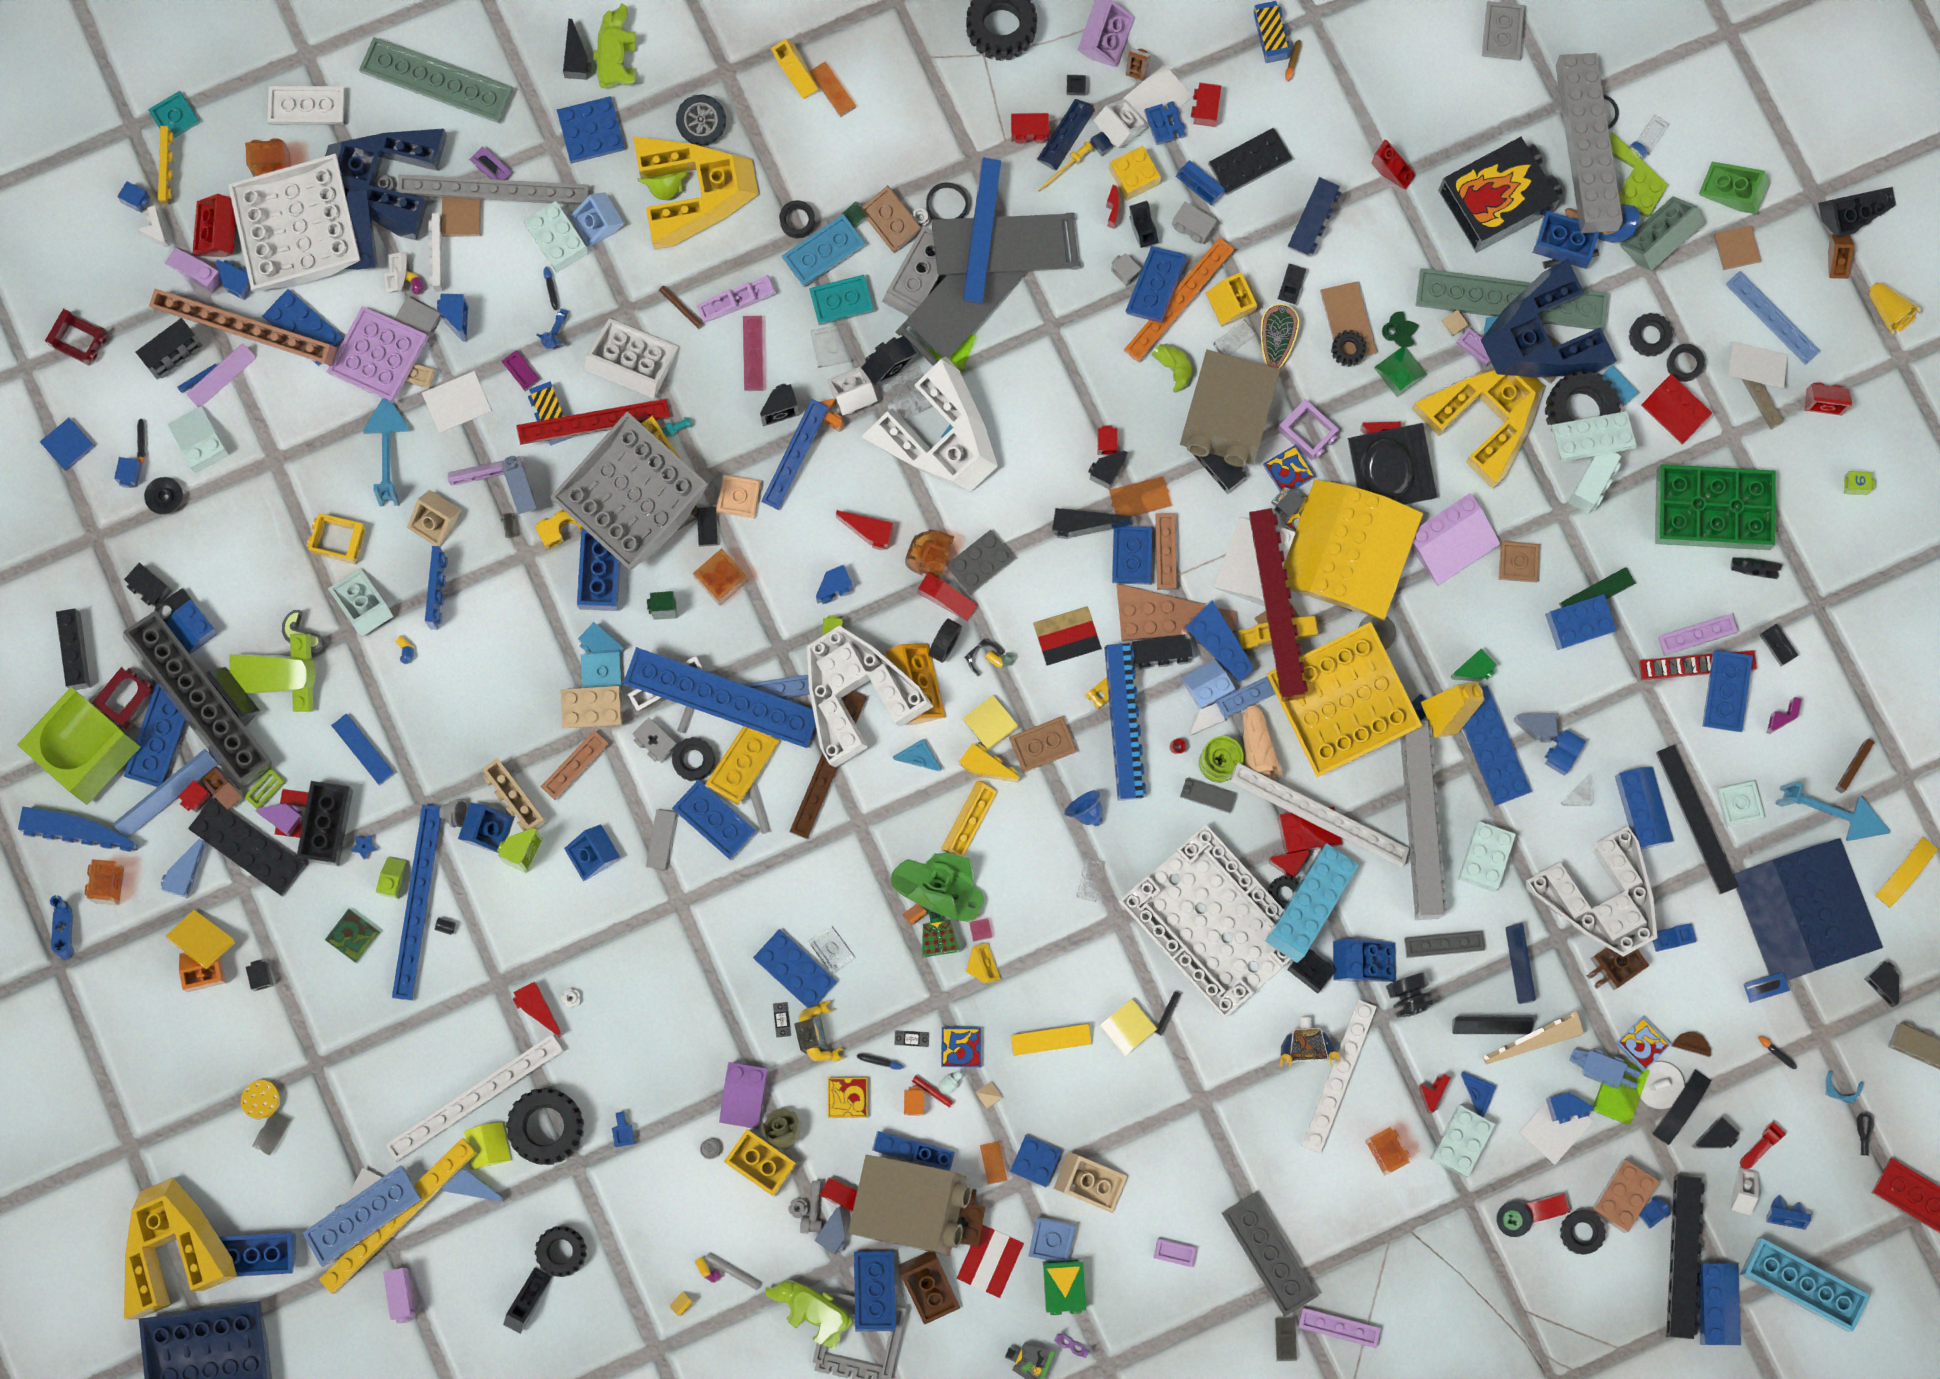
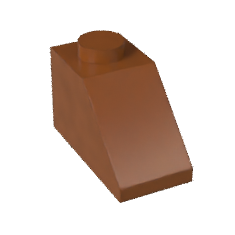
[1828,234,1854,279]
[201,767,242,810]

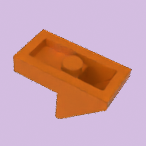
[807,399,844,432]

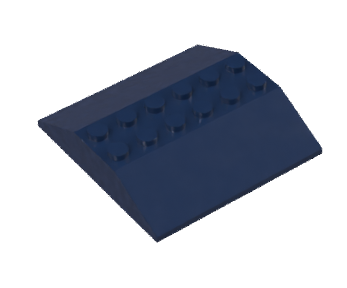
[1733,838,1883,981]
[139,1301,272,1379]

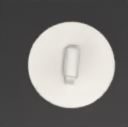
[1636,1062,1684,1109]

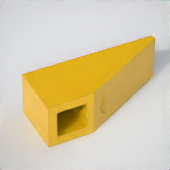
[770,38,819,99]
[959,743,1020,783]

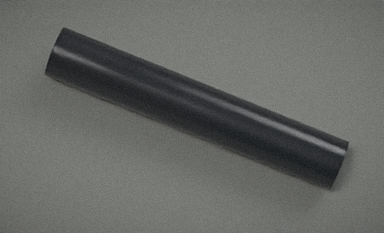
[1154,991,1181,1036]

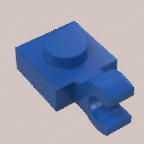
[612,1112,635,1147]

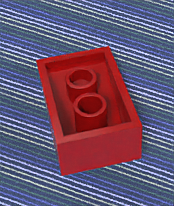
[1277,807,1343,854]

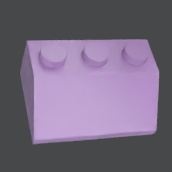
[1077,0,1134,67]

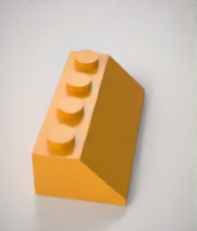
[885,644,946,725]

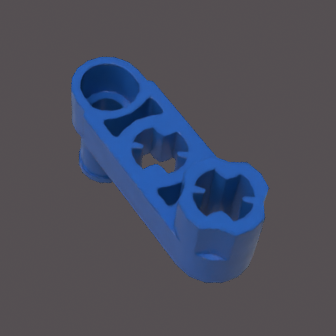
[50,895,74,960]

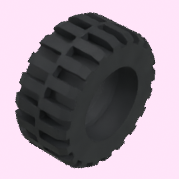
[966,0,1037,61]
[1545,370,1621,431]
[506,1088,584,1165]

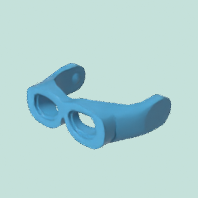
[1825,1070,1863,1104]

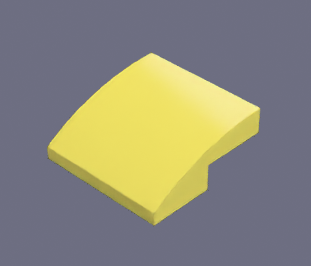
[962,695,1018,750]
[1100,998,1158,1056]

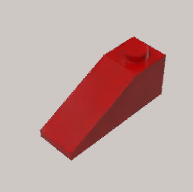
[836,510,893,550]
[918,572,977,622]
[513,981,563,1037]

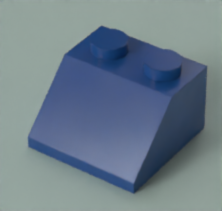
[437,293,469,342]
[166,599,218,655]
[458,802,513,853]
[564,824,620,881]

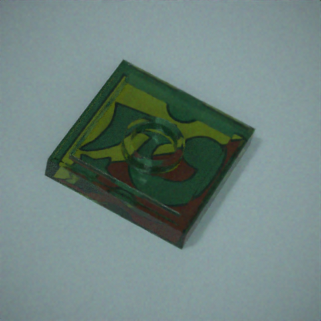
[325,908,380,964]

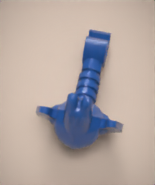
[536,308,568,349]

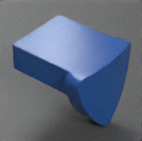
[1639,1197,1670,1229]

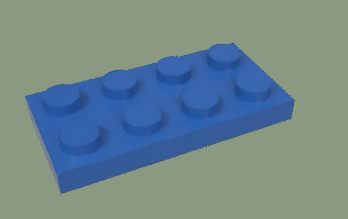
[1125,246,1187,323]
[262,289,344,366]
[425,546,448,630]
[1702,650,1753,733]
[672,780,756,860]
[753,929,837,1008]
[854,1251,896,1332]

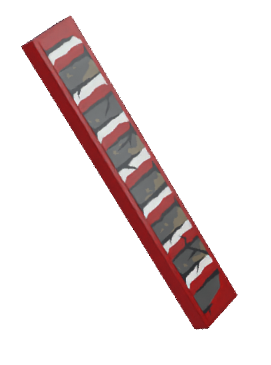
[1639,650,1757,680]

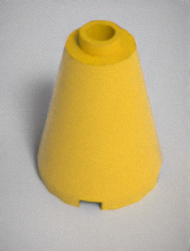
[1868,282,1921,334]

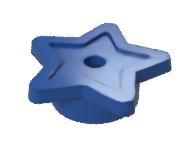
[351,835,377,860]

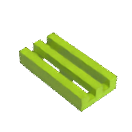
[244,768,285,809]

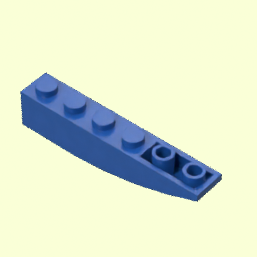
[18,806,138,852]

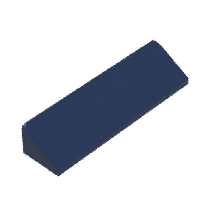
[1037,99,1094,171]
[1505,923,1536,1004]

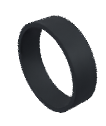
[926,182,968,220]

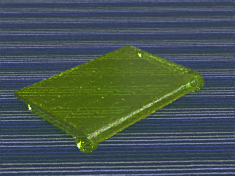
[1593,1056,1650,1126]

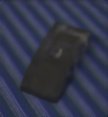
[252,1111,291,1156]
[1275,1318,1297,1362]

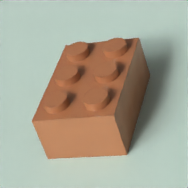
[1590,1160,1660,1233]

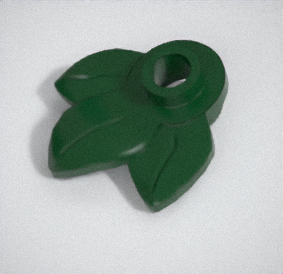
[1382,311,1419,347]

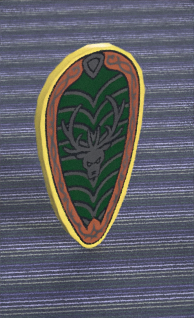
[1261,304,1299,369]

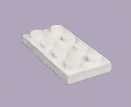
[267,86,345,125]

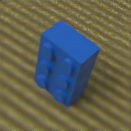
[1532,210,1599,269]
[1545,594,1617,650]

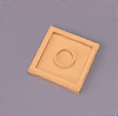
[716,474,761,519]

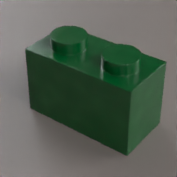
[647,591,677,620]

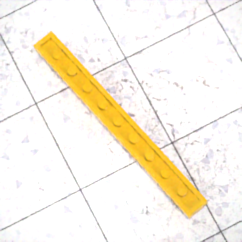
[319,1138,477,1294]

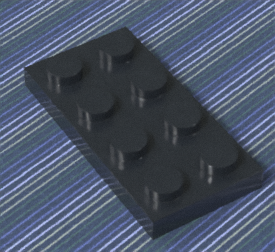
[1208,127,1292,195]

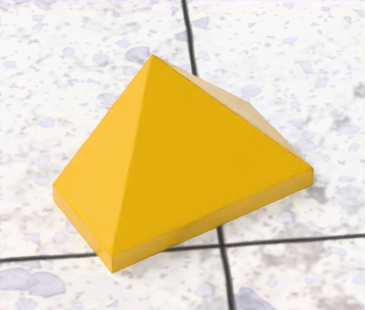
[966,943,1001,984]

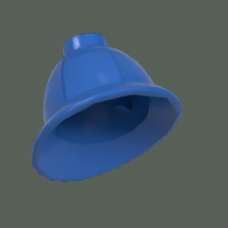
[1064,790,1103,827]

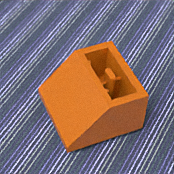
[179,953,226,992]

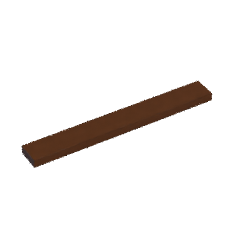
[789,691,867,840]

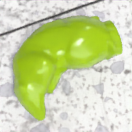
[1151,343,1193,392]

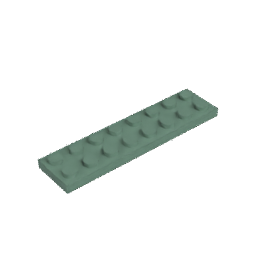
[359,37,513,123]

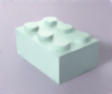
[524,201,588,273]
[1568,452,1622,514]
[1458,821,1516,892]
[1430,1105,1495,1178]

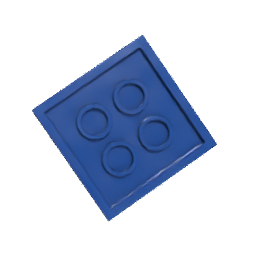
[557,96,625,164]

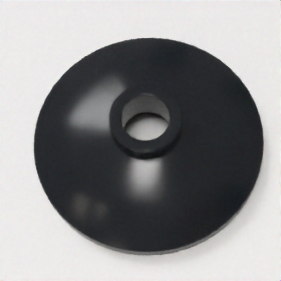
[144,477,183,515]

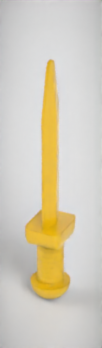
[1038,142,1093,192]

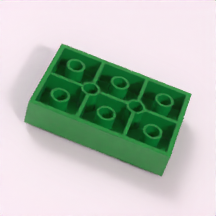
[1655,464,1776,550]

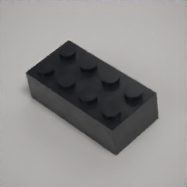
[296,781,353,866]

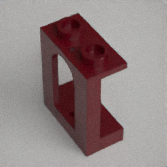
[45,308,108,366]
[92,667,153,729]

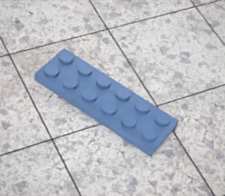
[303,1165,422,1267]

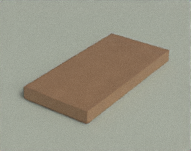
[1320,281,1376,356]

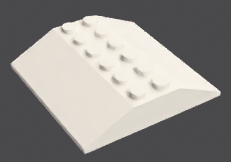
[228,154,360,291]

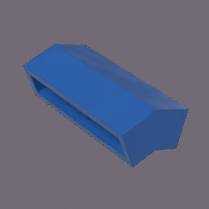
[1175,160,1225,206]

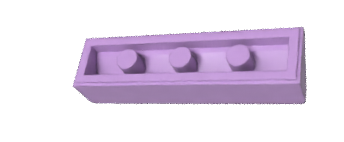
[187,343,256,408]
[448,456,526,486]

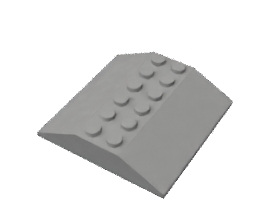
[550,412,708,571]

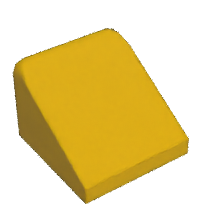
[670,1292,693,1316]

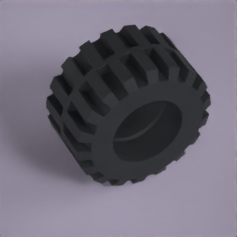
[535,1226,587,1277]

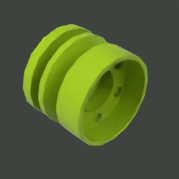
[1198,736,1243,783]

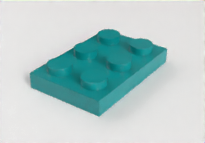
[809,274,874,325]

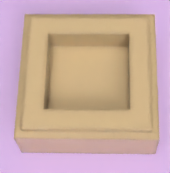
[1441,310,1468,336]

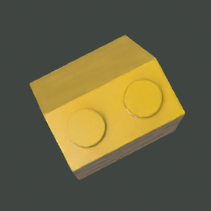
[1421,682,1485,738]

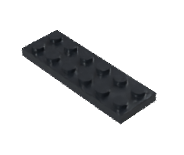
[188,797,306,897]

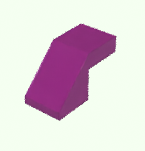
[1766,697,1802,734]

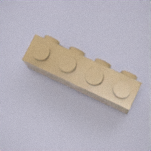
[482,758,546,831]

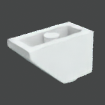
[1731,1167,1758,1215]

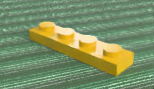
[158,126,174,205]

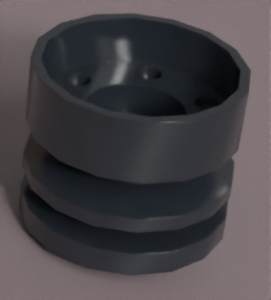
[1386,972,1436,1018]

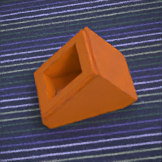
[903,904,926,926]

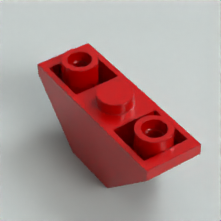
[1371,139,1416,189]

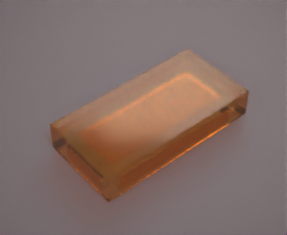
[980,1141,1007,1185]

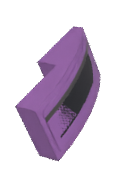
[469,146,511,180]

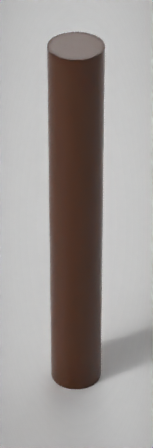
[659,285,704,329]

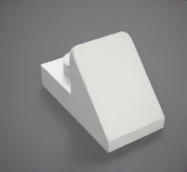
[138,205,168,247]

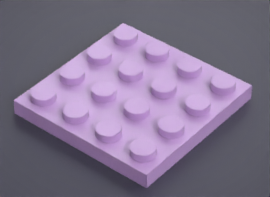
[326,306,429,403]

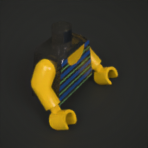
[794,1001,845,1062]

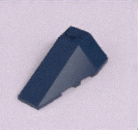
[345,189,378,270]

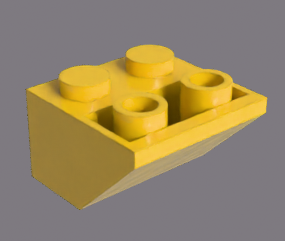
[1205,272,1257,326]

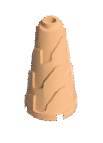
[1243,706,1282,780]

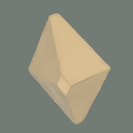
[975,1082,1003,1109]

